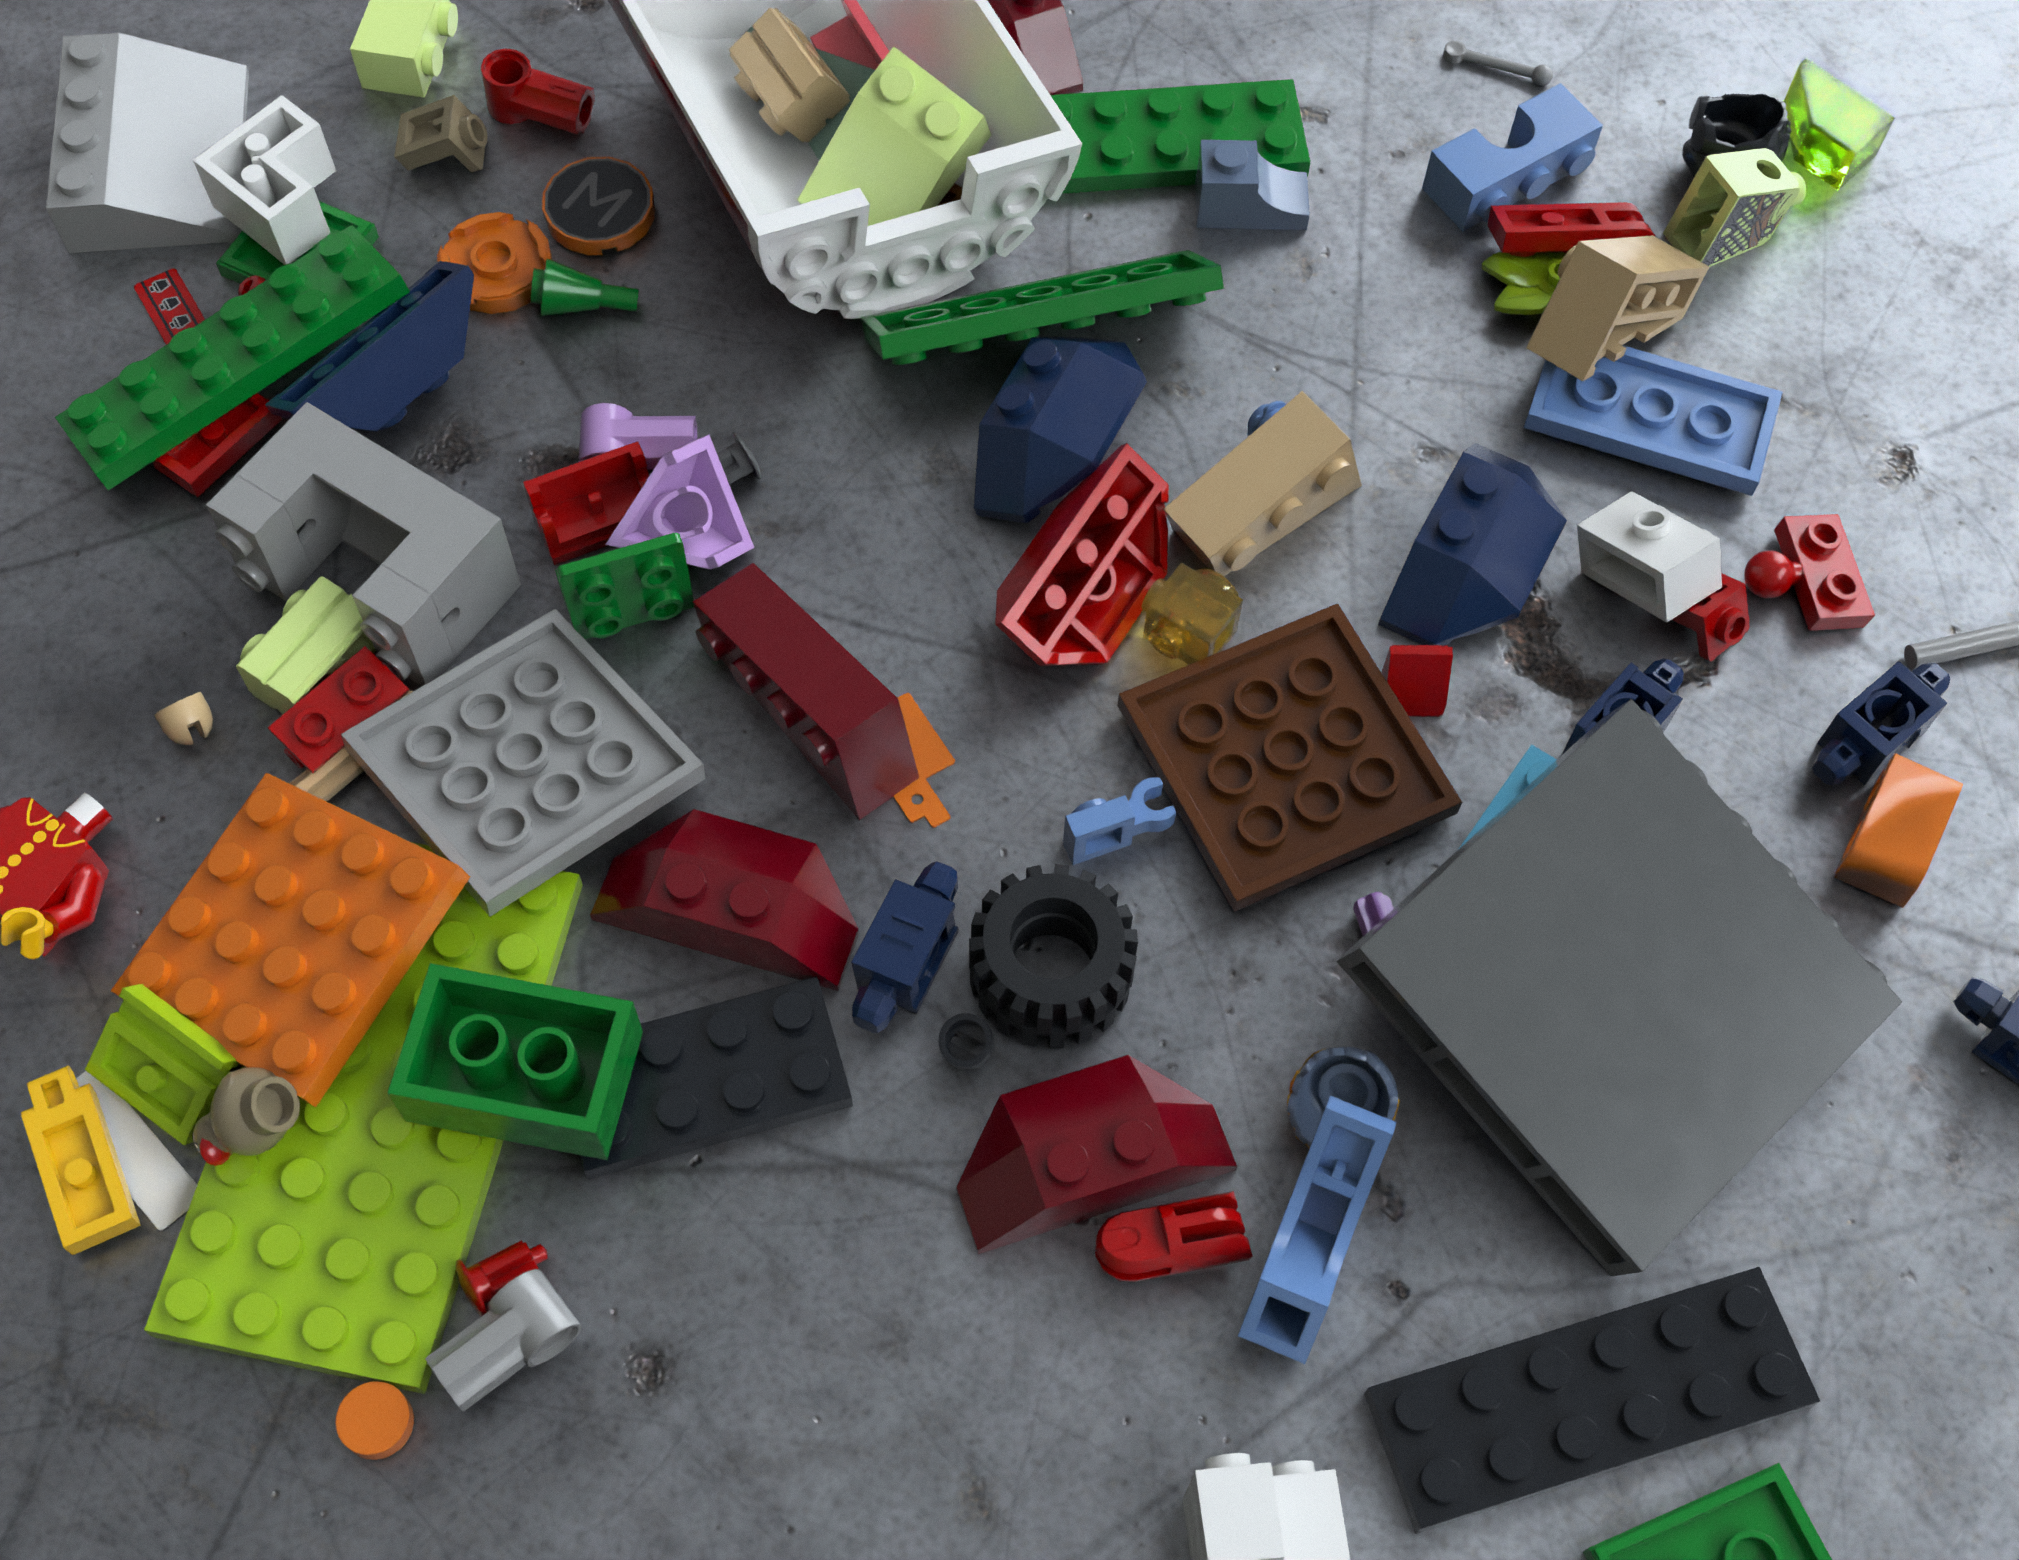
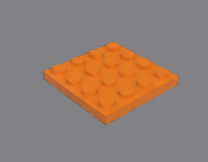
[111,773,470,1107]

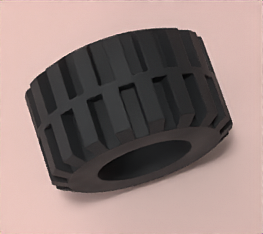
[969,864,1138,1049]

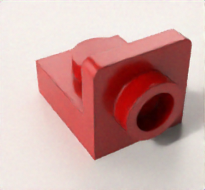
[1672,573,1750,661]

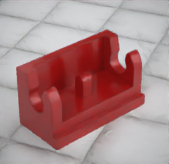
[523,441,649,565]

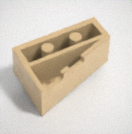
[1526,236,1709,381]
[1164,391,1362,579]

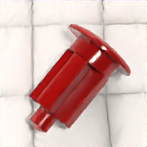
[456,1240,548,1316]

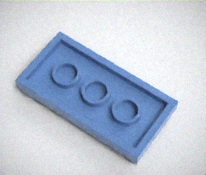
[1523,345,1783,496]

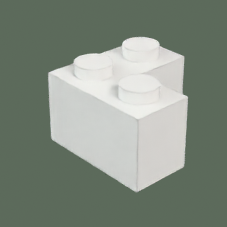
[193,95,336,265]
[1183,1453,1350,1560]

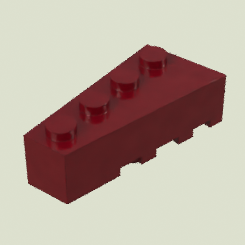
[693,563,919,820]

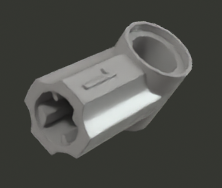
[425,1269,581,1412]

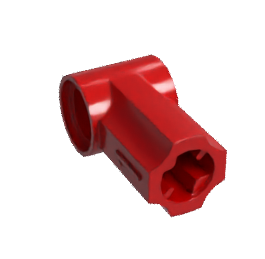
[481,48,595,134]

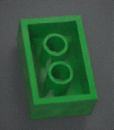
[387,963,643,1160]

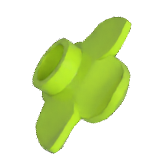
[1482,251,1566,315]

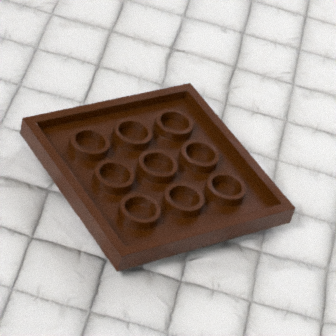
[1117,603,1462,912]

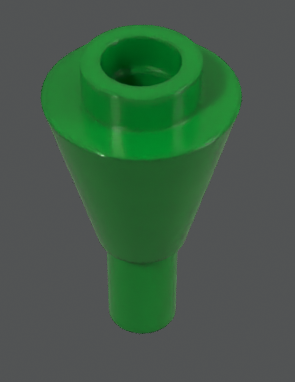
[531,258,639,316]

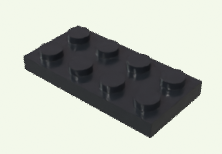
[581,976,853,1180]

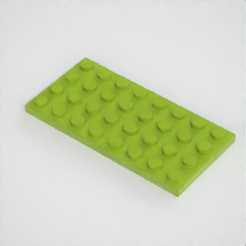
[144,842,583,1394]

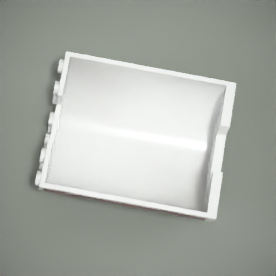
[608,0,1082,319]

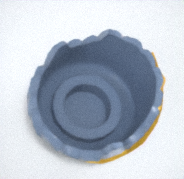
[1287,1046,1400,1148]

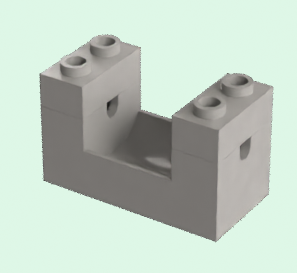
[206,402,521,686]

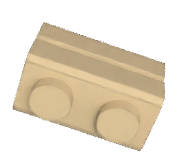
[729,8,850,142]

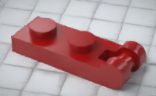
[1487,202,1656,257]

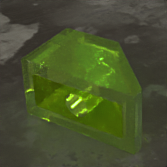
[1783,58,1895,190]

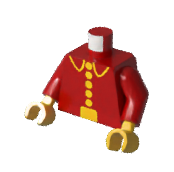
[0,792,113,959]

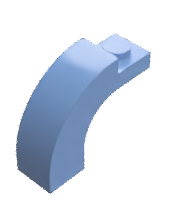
[1238,1096,1397,1364]

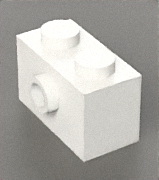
[1577,491,1722,622]

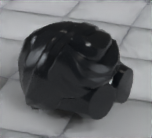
[1682,93,1792,178]

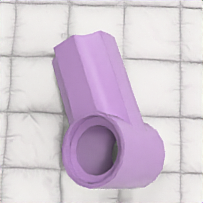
[578,403,698,470]

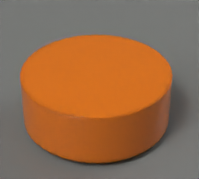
[336,1381,414,1460]

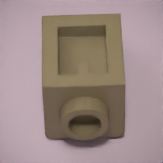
[394,95,488,173]

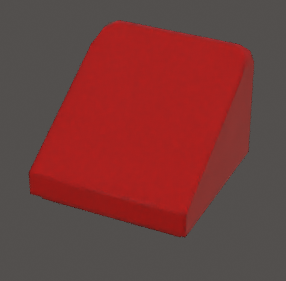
[1381,645,1453,717]

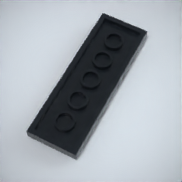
[1364,1266,1820,1534]

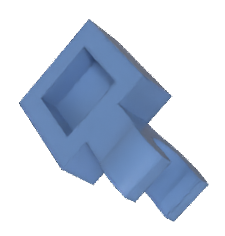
[1063,777,1176,865]

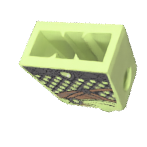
[1663,148,1806,267]

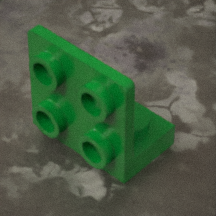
[555,533,694,639]

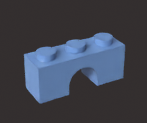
[1422,83,1603,232]

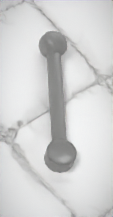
[1443,40,1553,86]

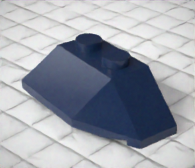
[265,261,474,431]
[974,337,1147,523]
[1378,443,1567,646]

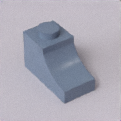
[1195,140,1310,230]

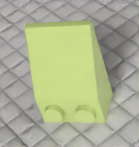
[797,46,991,226]

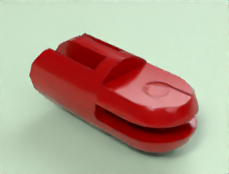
[1095,1191,1253,1282]

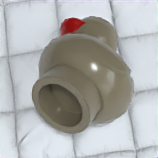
[193,1067,300,1166]

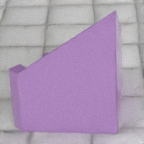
[605,435,754,569]

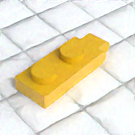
[21,1066,141,1255]

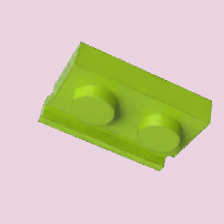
[85,984,239,1145]

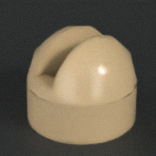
[154,692,213,745]

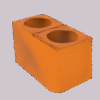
[1834,753,1963,908]

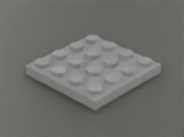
[341,609,705,917]

